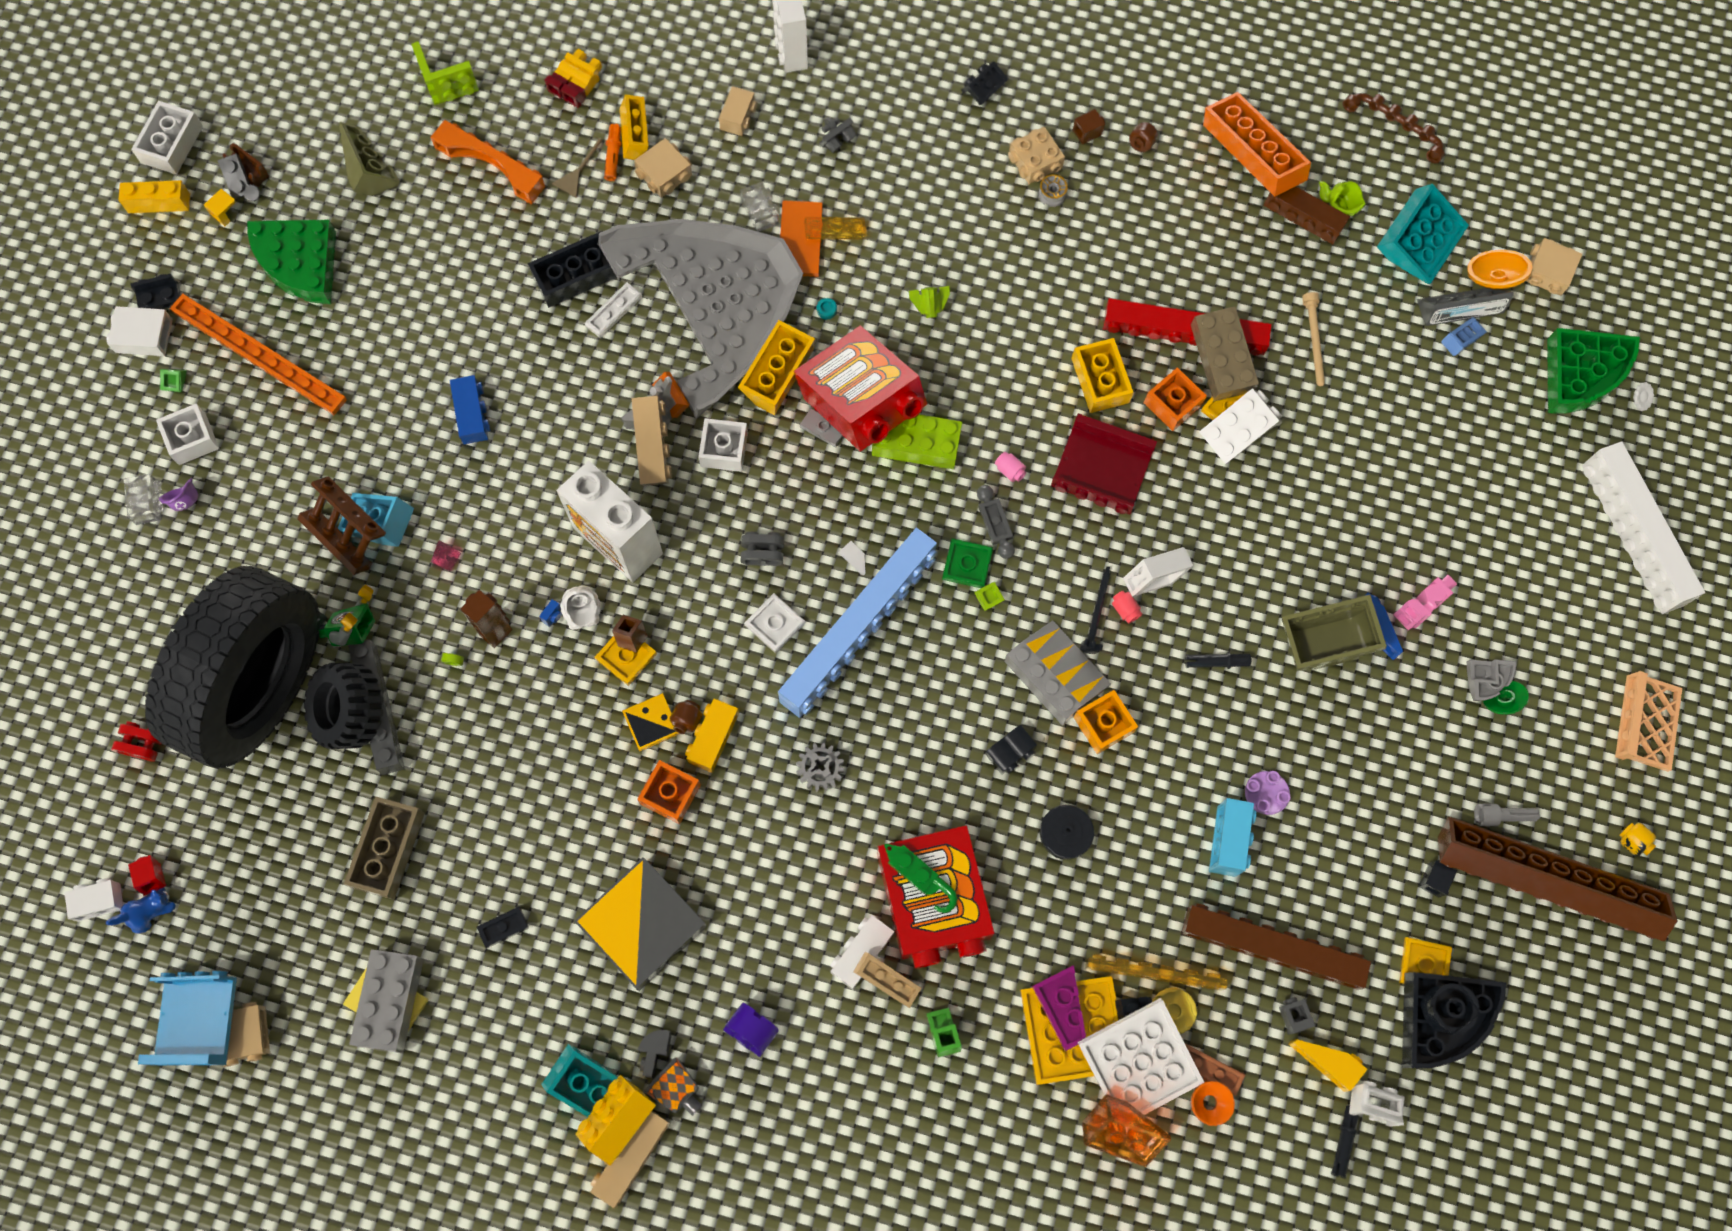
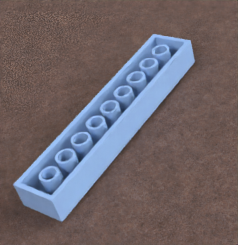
[778,527,937,718]

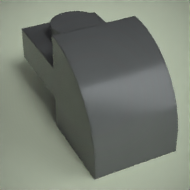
[638,1030,672,1079]

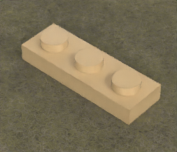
[853,952,921,1008]

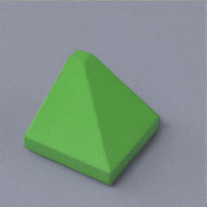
[160,369,187,392]

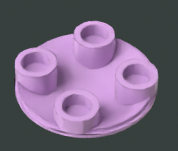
[1245,771,1290,815]

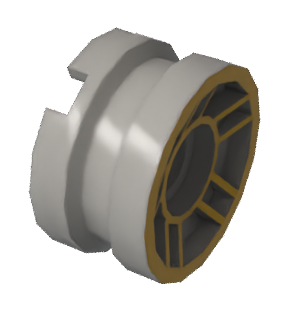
[1038,174,1068,207]

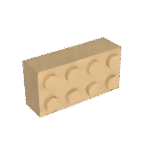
[631,396,672,486]

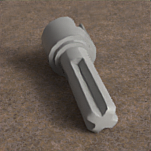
[1474,804,1540,826]

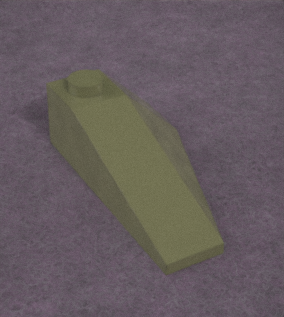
[339,122,400,196]

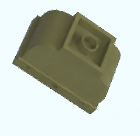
[1282,595,1387,671]

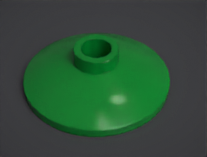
[1483,681,1529,715]

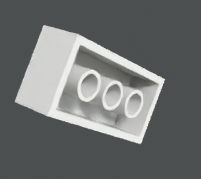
[772,0,808,73]

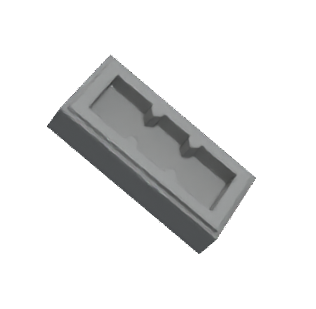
[800,409,843,447]

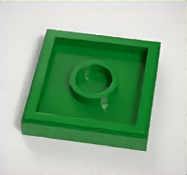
[942,538,993,588]

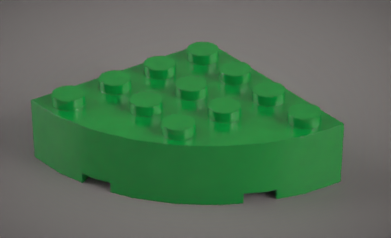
[247,220,336,304]
[1547,328,1640,414]

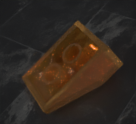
[1082,1094,1171,1167]

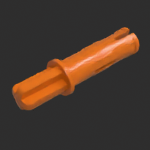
[604,124,622,181]

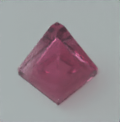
[431,540,461,572]

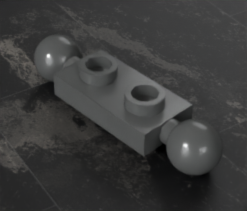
[977,485,1015,559]

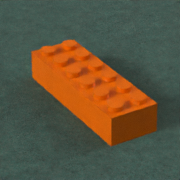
[1203,92,1311,197]

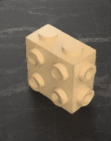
[1008,127,1065,184]
[634,138,692,198]
[1526,238,1582,296]
[224,1002,270,1067]

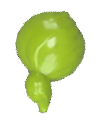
[1318,181,1366,216]

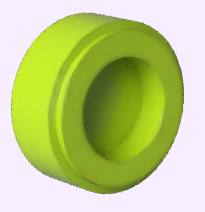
[441,653,464,666]

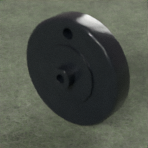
[1039,805,1094,860]

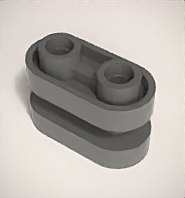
[740,531,784,566]

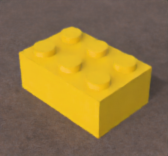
[1071,338,1134,413]
[575,1075,656,1166]

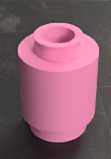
[995,452,1026,482]

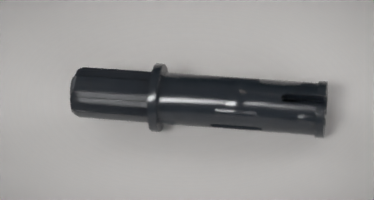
[1185,652,1252,669]
[1331,1105,1359,1179]

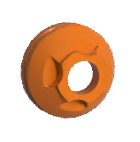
[1191,1081,1235,1126]

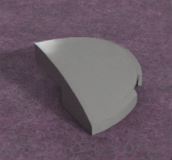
[1466,660,1516,701]

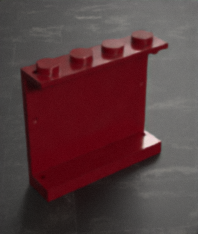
[1051,413,1157,515]

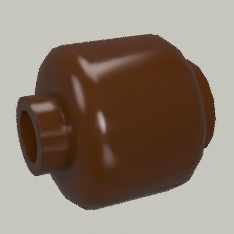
[1129,122,1158,152]
[670,700,702,734]

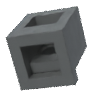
[1279,997,1315,1035]

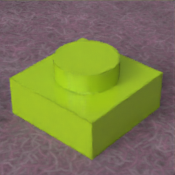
[974,582,1004,611]

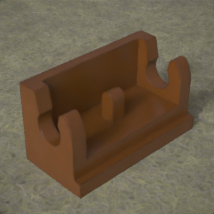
[223,142,269,187]

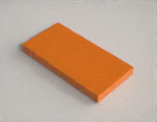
[780,201,823,277]

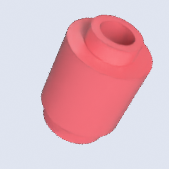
[1112,591,1142,624]

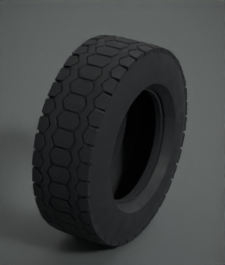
[145,566,320,768]

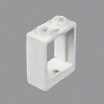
[1123,547,1193,597]

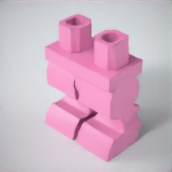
[1393,575,1457,630]

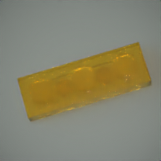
[804,217,867,240]

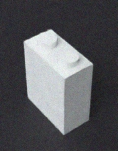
[107,306,173,356]

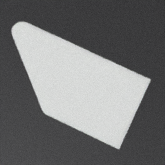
[838,541,865,575]

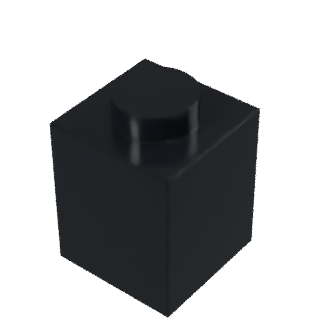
[1418,860,1457,898]

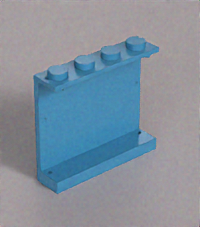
[138,971,237,1066]

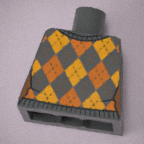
[644,1057,702,1116]

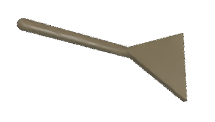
[551,138,602,198]

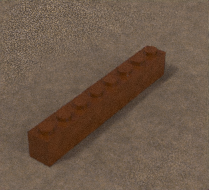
[1181,903,1371,990]

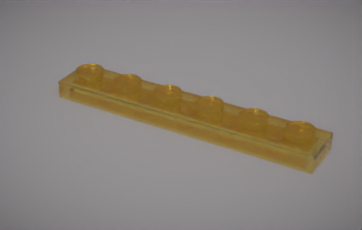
[1085,955,1227,991]

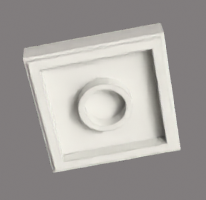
[744,593,805,653]

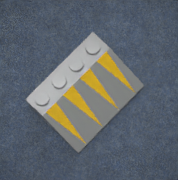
[1004,620,1111,726]

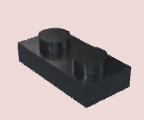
[477,907,529,948]

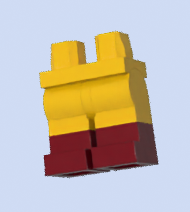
[544,49,602,109]

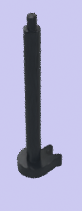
[1080,566,1110,654]

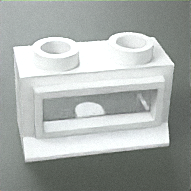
[1349,1081,1405,1127]

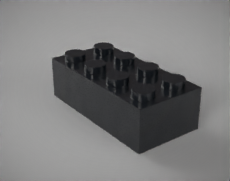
[528,231,617,308]

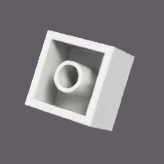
[156,403,219,465]
[698,418,748,472]

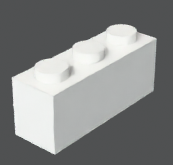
[830,915,894,990]

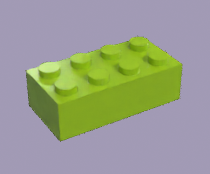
[872,414,962,470]

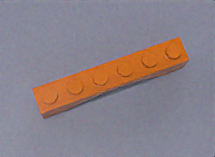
[430,120,545,205]

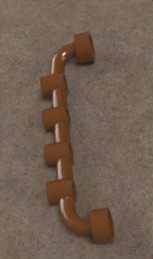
[1343,93,1445,164]

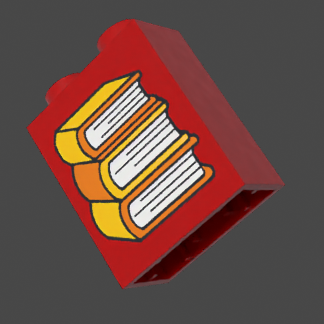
[794,325,927,452]
[877,825,994,969]

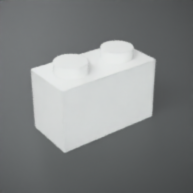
[64,878,123,922]

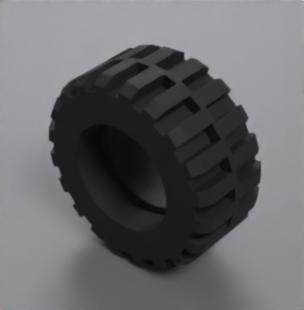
[304,663,384,749]

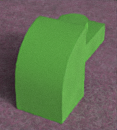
[926,1008,961,1058]

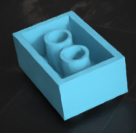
[1209,798,1256,877]

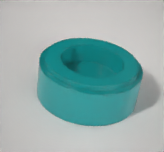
[817,298,837,320]

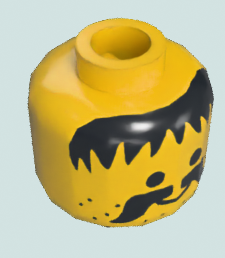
[1619,823,1656,856]

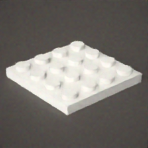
[1077,998,1204,1127]

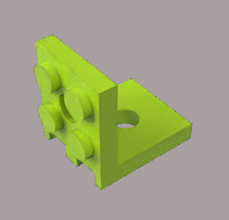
[411,41,479,105]

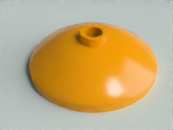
[1467,249,1532,290]

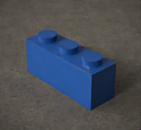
[450,375,491,445]

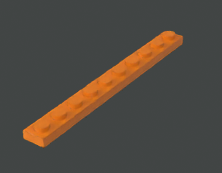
[170,294,347,416]

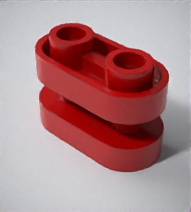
[111,721,162,762]

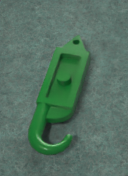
[884,844,958,913]

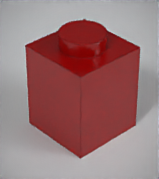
[128,855,166,896]

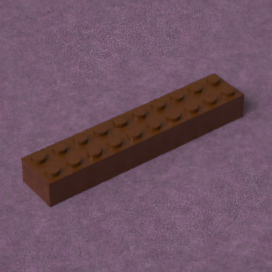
[1438,817,1678,942]

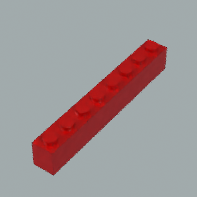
[1103,298,1271,356]

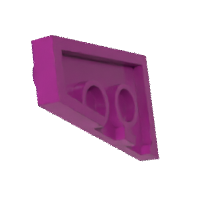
[1032,965,1086,1051]

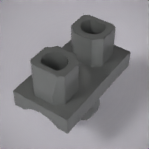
[819,117,856,153]

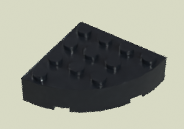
[1402,972,1507,1068]

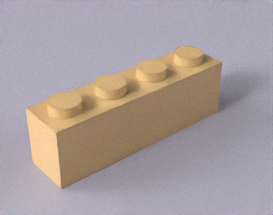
[590,1110,670,1208]

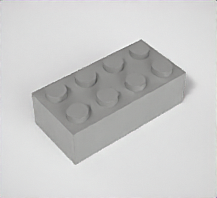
[349,949,424,1054]

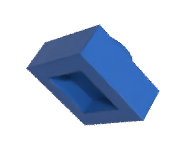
[539,599,562,627]

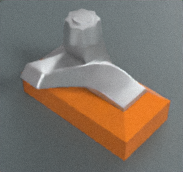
[649,372,690,418]

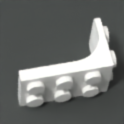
[1199,388,1283,464]

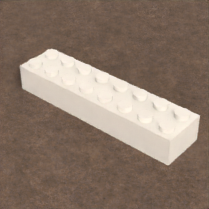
[1582,442,1705,614]

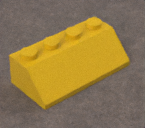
[738,320,815,415]

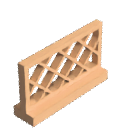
[1615,671,1682,772]

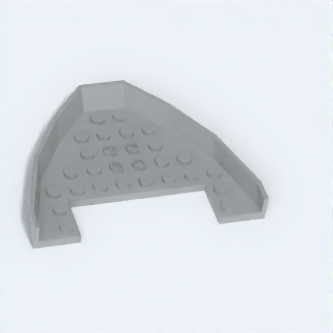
[598,219,803,419]

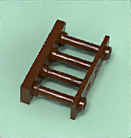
[297,476,386,575]

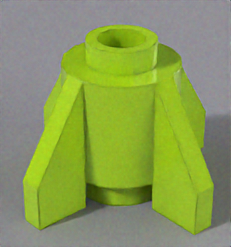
[908,286,950,318]

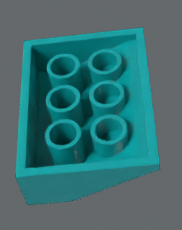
[1377,183,1469,284]

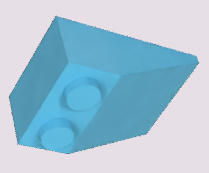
[338,493,414,547]

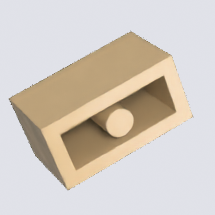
[719,86,757,136]

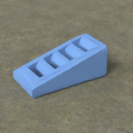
[1442,317,1487,356]

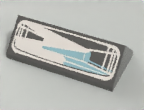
[1417,288,1513,326]

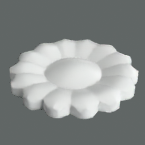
[1633,382,1654,411]

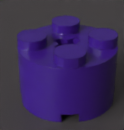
[723,1002,779,1057]

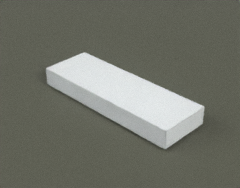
[585,282,642,338]

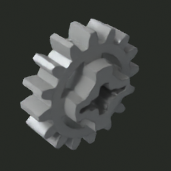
[796,743,844,792]

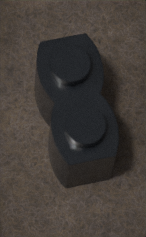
[985,724,1037,775]

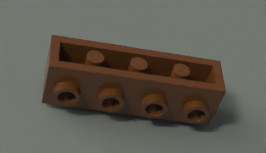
[1263,186,1350,245]
[460,590,512,648]

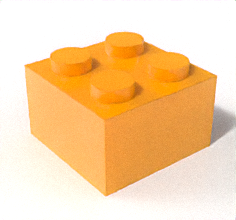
[1073,690,1138,754]

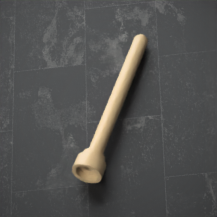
[1302,292,1325,386]

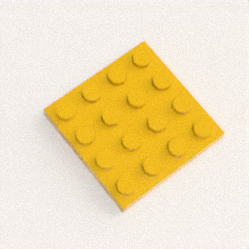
[1020,976,1118,1085]

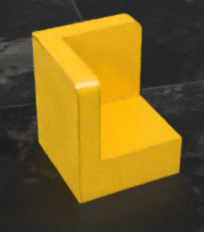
[204,189,236,226]

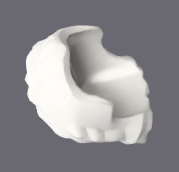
[560,586,601,630]

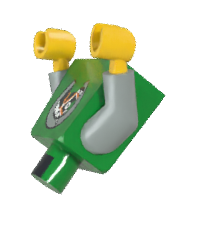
[318,584,375,647]

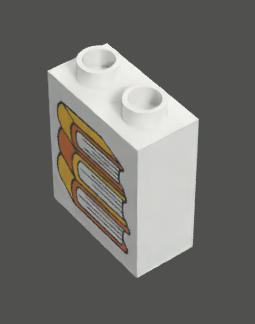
[556,460,663,583]

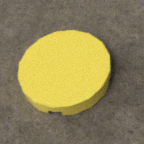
[1152,988,1197,1034]

